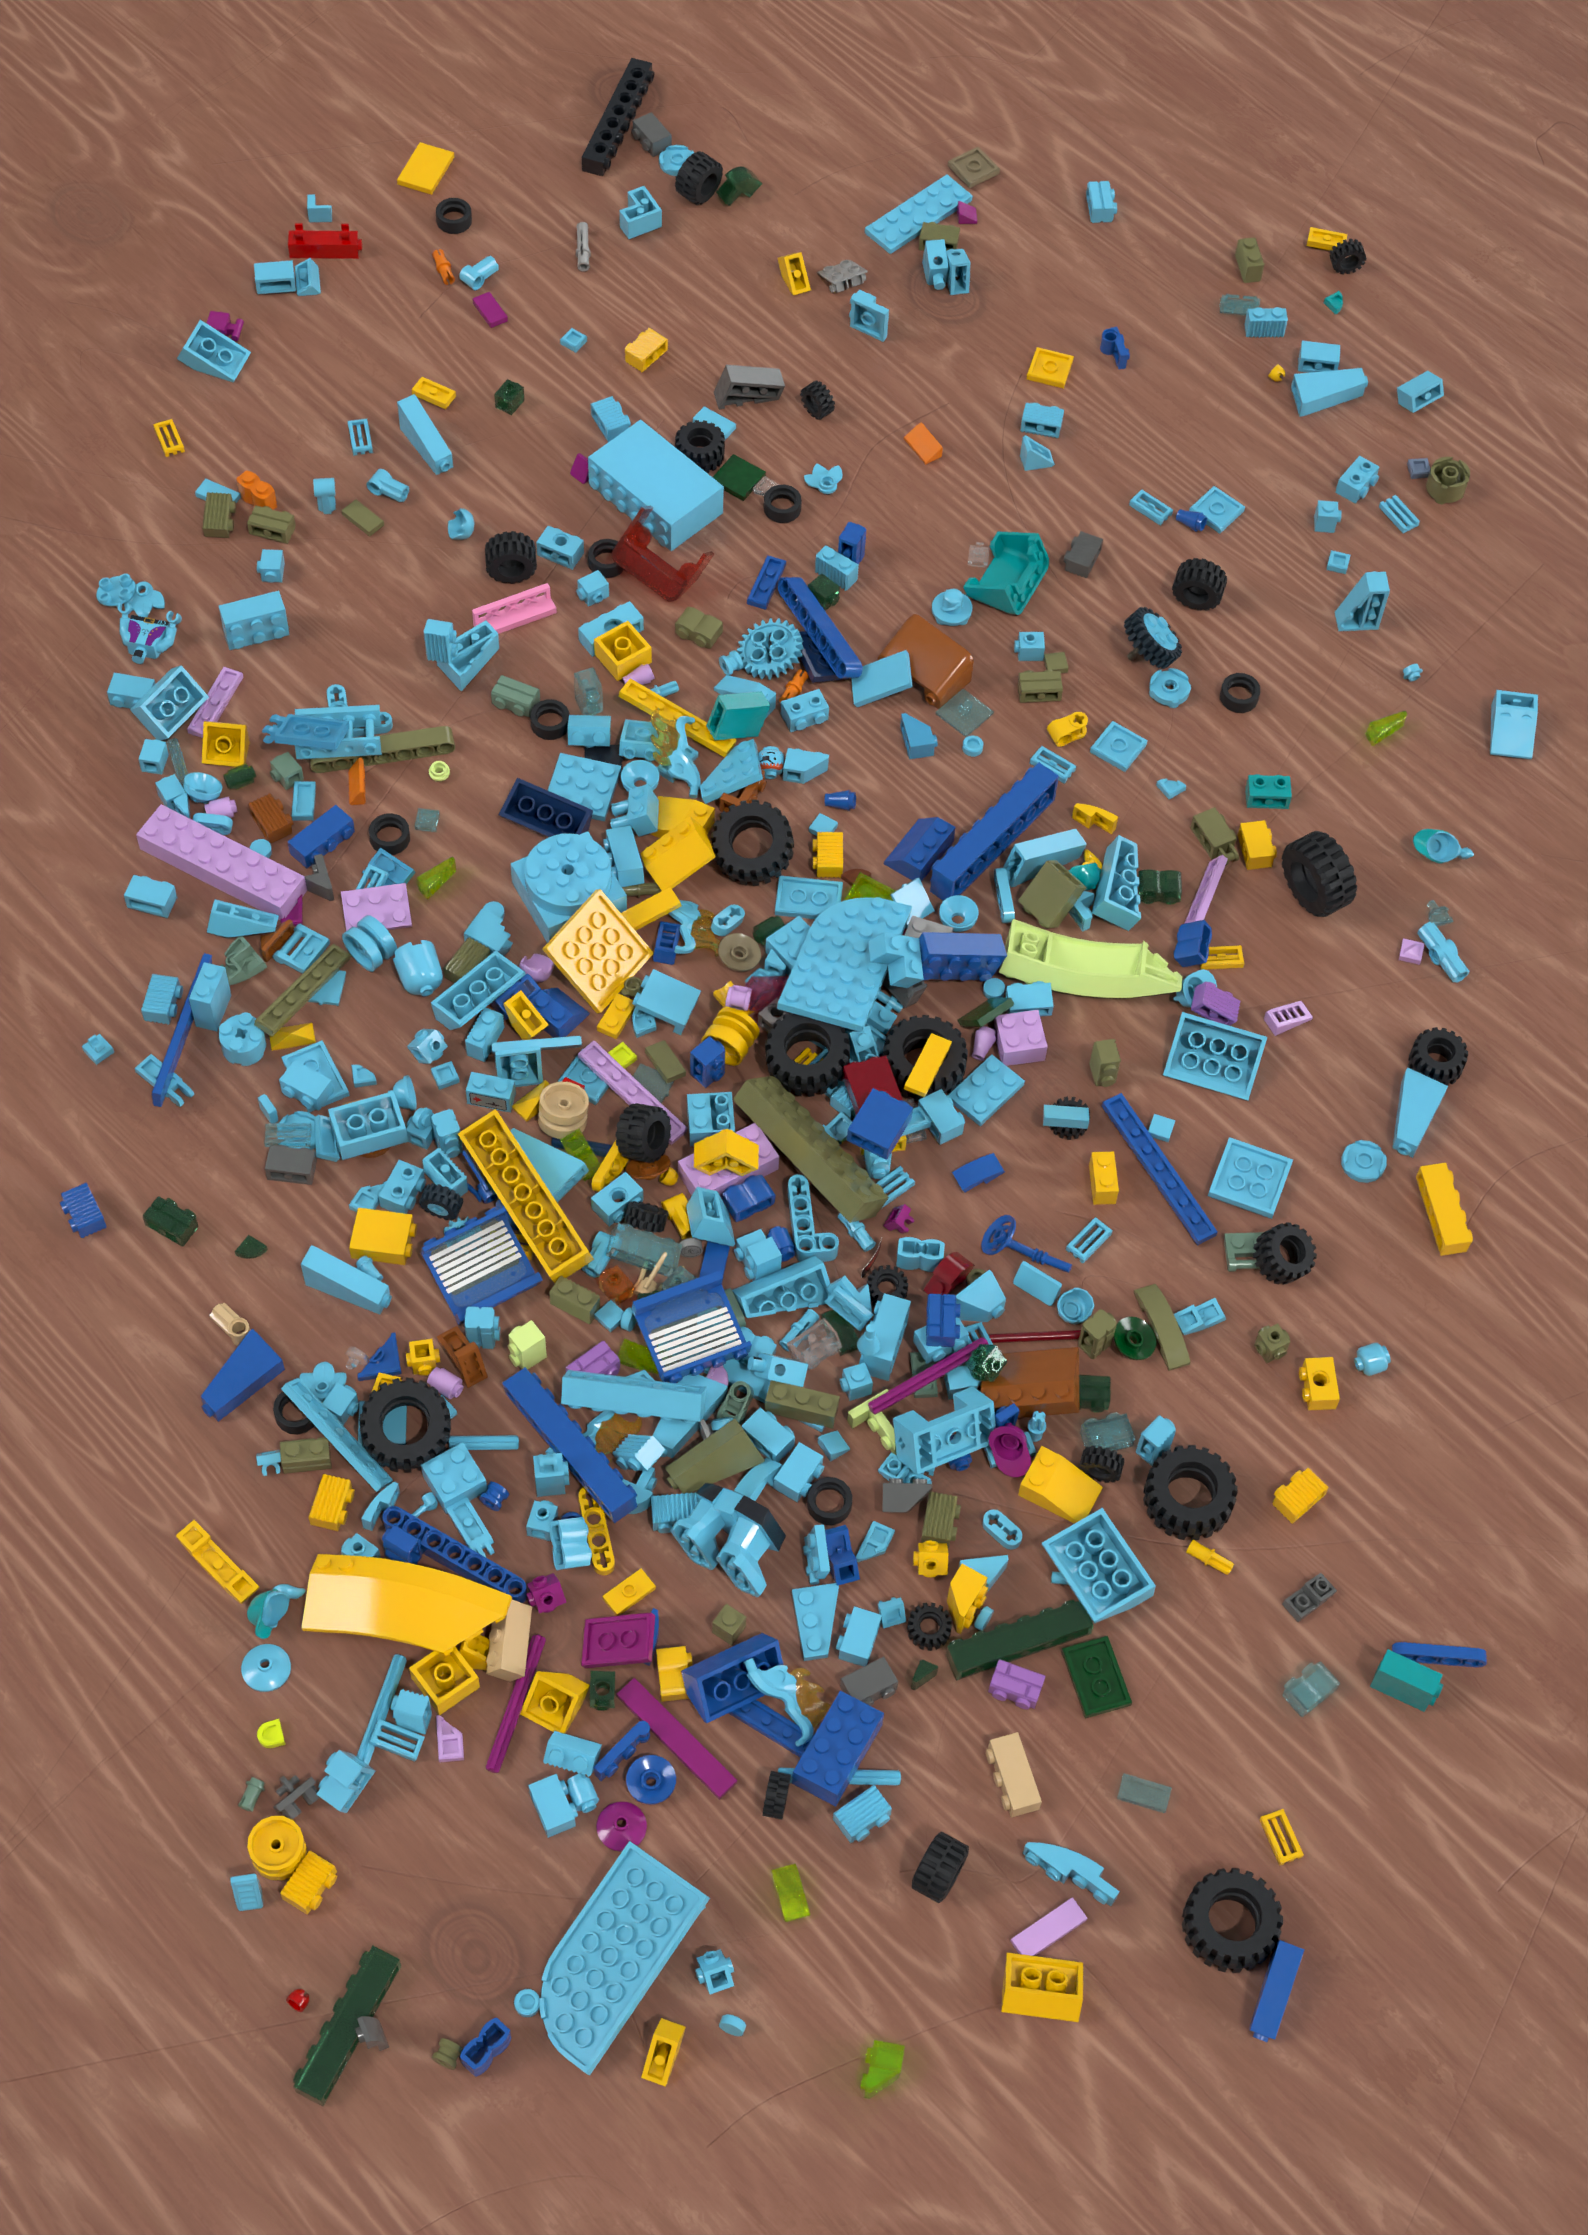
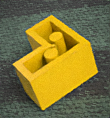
[694,1129,759,1176]

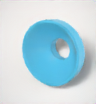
[621,760,659,792]
[183,772,222,804]
[939,895,979,932]

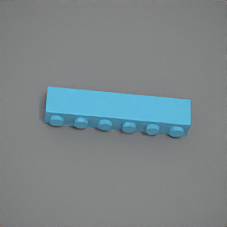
[561,1370,707,1423]

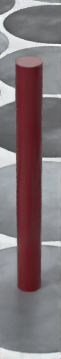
[988,1330,1081,1343]

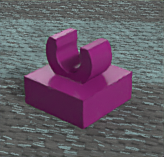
[883,1204,914,1234]

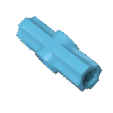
[1417,922,1470,983]

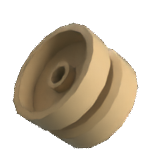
[538,1082,589,1139]

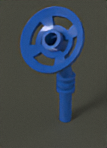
[981,1215,1072,1273]

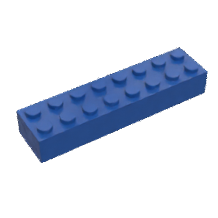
[930,762,1059,901]

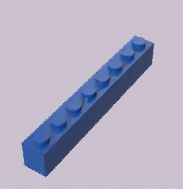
[502,1367,638,1524]

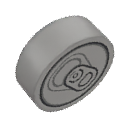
[679,1238,703,1258]

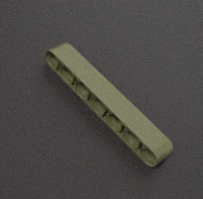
[309,726,455,773]

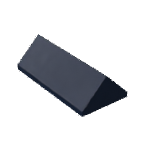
[499,778,593,837]

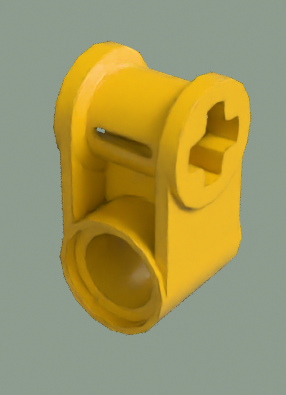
[1047,712,1088,747]

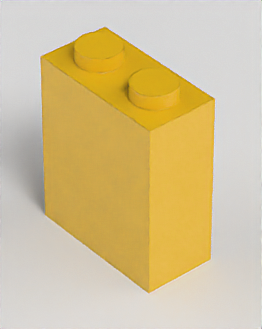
[349,1208,417,1265]

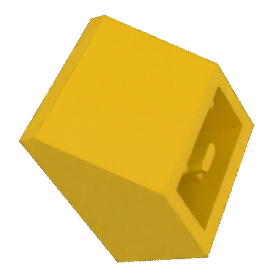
[947,1563,989,1634]

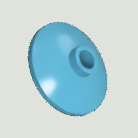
[241,1644,291,1692]

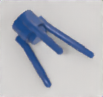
[462,1150,498,1204]

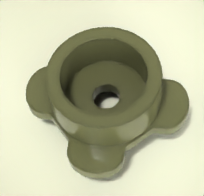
[622,977,644,997]

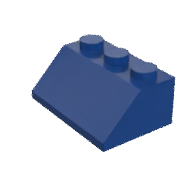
[884,817,956,882]

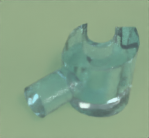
[1427,900,1454,927]

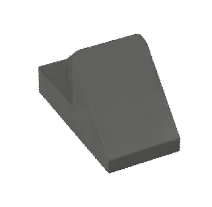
[305,854,334,901]

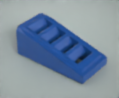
[653,921,681,965]

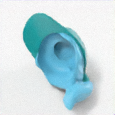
[1413,829,1474,863]
[247,1584,306,1639]

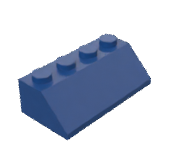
[681,1633,784,1723]

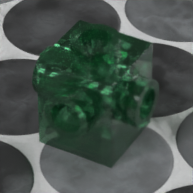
[965,1344,1008,1382]

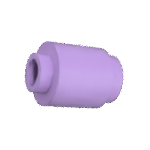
[204,796,238,818]
[427,1367,464,1399]

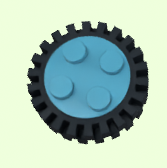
[1124,607,1182,669]

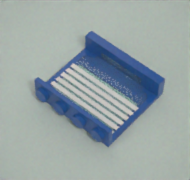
[420,1207,543,1325]
[632,1270,752,1383]

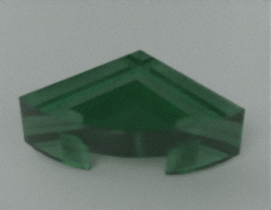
[235,1235,268,1259]

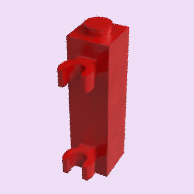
[288,223,363,259]

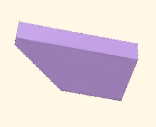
[436,1715,464,1762]

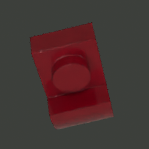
[923,1252,975,1295]

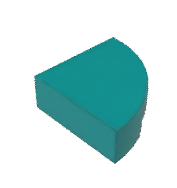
[1324,291,1343,315]

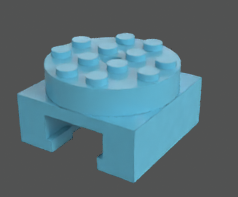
[510,831,627,943]

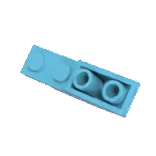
[1023,1842,1120,1906]

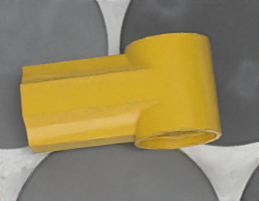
[661,1193,693,1239]

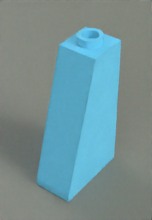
[1291,368,1368,417]
[397,394,453,475]
[1003,829,1087,887]
[1392,1067,1448,1158]
[511,1128,589,1203]
[301,1245,392,1315]
[653,1374,728,1458]

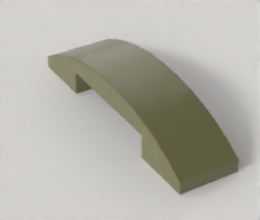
[1134,1284,1191,1371]

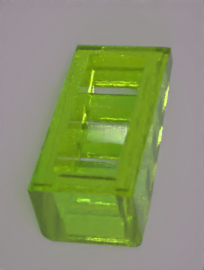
[1365,711,1408,746]
[417,857,456,900]

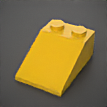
[649,796,715,838]
[1018,1446,1103,1524]

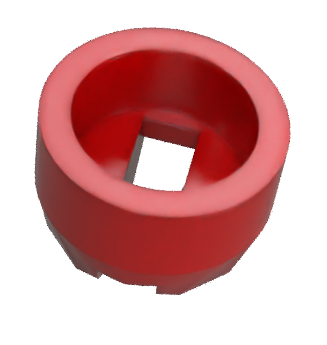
[286,1989,310,2012]

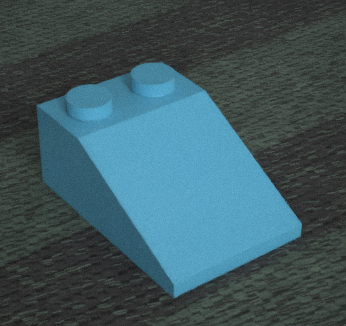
[177,320,251,382]
[495,1046,543,1087]

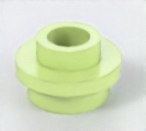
[429,761,450,781]

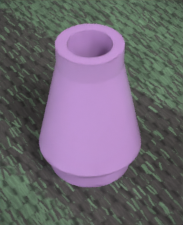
[623,664,655,685]
[972,1026,996,1061]

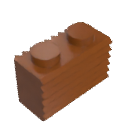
[248,793,294,844]

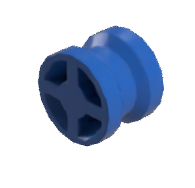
[479,1482,509,1511]

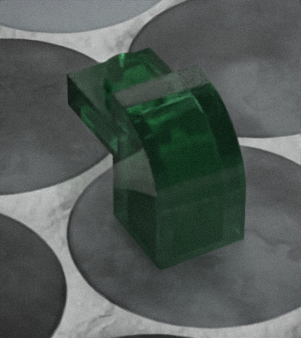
[716,166,762,206]

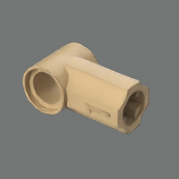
[209,1303,251,1346]

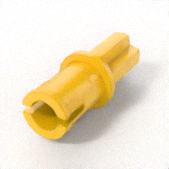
[1186,1539,1234,1575]

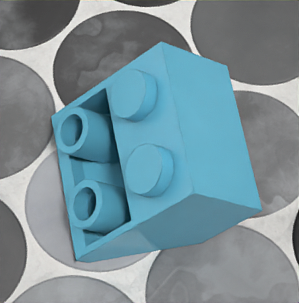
[687,1092,735,1147]
[686,1187,735,1247]

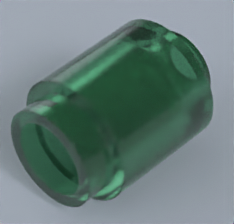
[223,763,256,790]
[752,916,785,945]

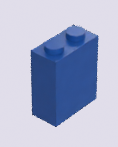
[847,1088,913,1160]

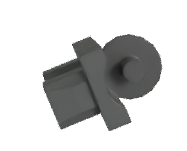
[273,1775,320,1820]

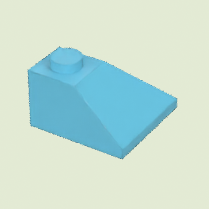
[956,1270,1006,1322]

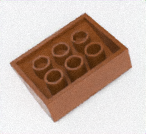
[981,1347,1079,1418]

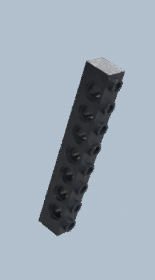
[582,58,655,177]

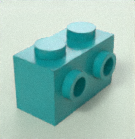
[1245,774,1292,809]

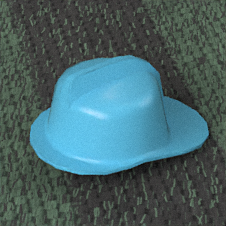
[1173,969,1217,1008]

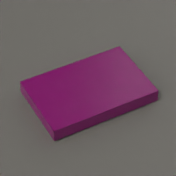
[581,1612,655,1668]

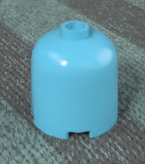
[393,940,443,996]

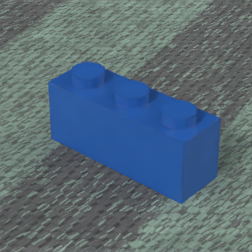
[288,805,355,869]

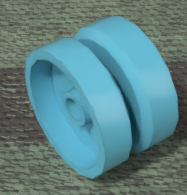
[342,915,397,972]

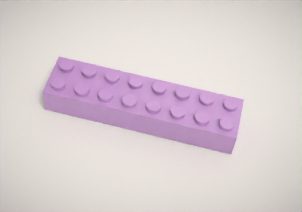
[136,804,307,921]

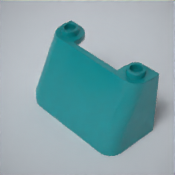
[963,531,1049,615]

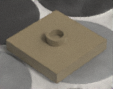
[948,147,1000,188]

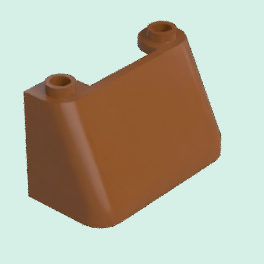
[878,614,974,709]

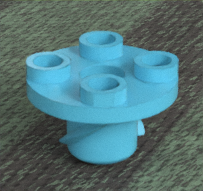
[932,589,972,626]

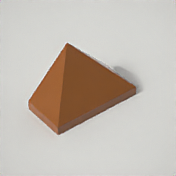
[261,919,294,962]

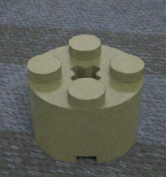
[1426,457,1470,505]

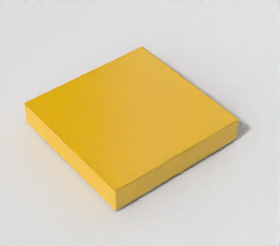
[1026,347,1074,389]

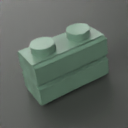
[491,675,540,717]

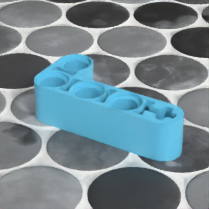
[788,1174,839,1262]

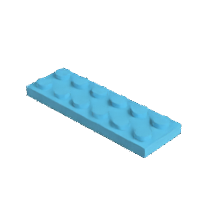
[865,175,973,254]

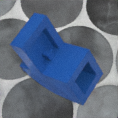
[825,1525,860,1586]

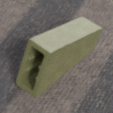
[665,1419,765,1494]

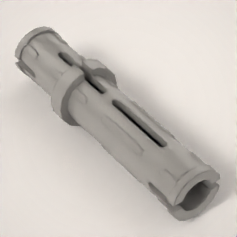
[576,222,591,271]

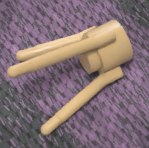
[634,1252,685,1298]

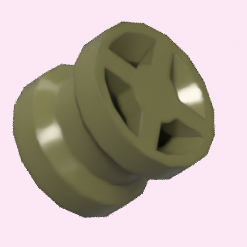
[431,2038,463,2070]

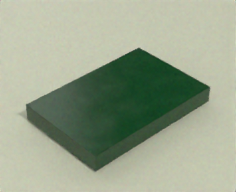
[1061,1636,1132,1719]

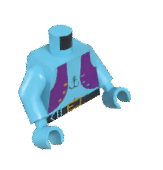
[117,602,182,664]

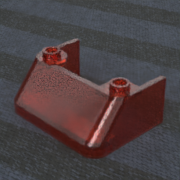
[612,505,715,602]

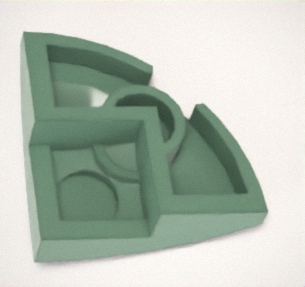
[221,936,268,985]

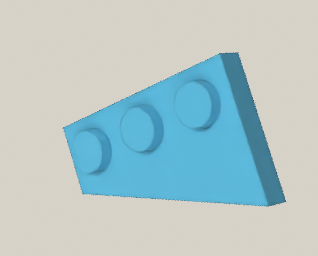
[792,1583,839,1661]

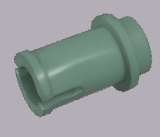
[238,1777,265,1812]

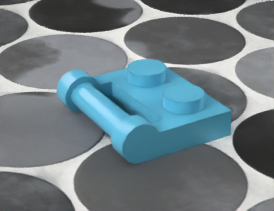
[272,924,330,974]

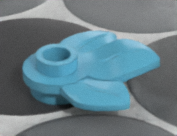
[804,464,843,494]
[124,582,165,618]
[300,1362,347,1402]

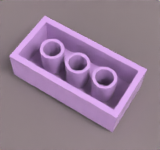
[678,1123,779,1198]

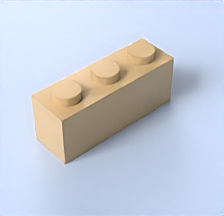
[486,1600,532,1682]
[986,1732,1042,1818]

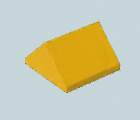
[202,721,250,767]

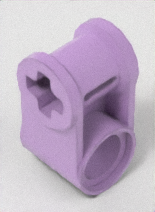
[725,985,752,1011]

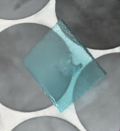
[935,689,994,737]

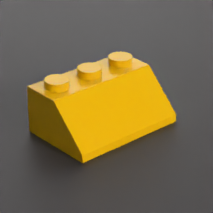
[640,816,715,891]
[1001,1953,1083,2022]

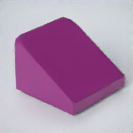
[957,201,977,224]
[570,453,589,484]

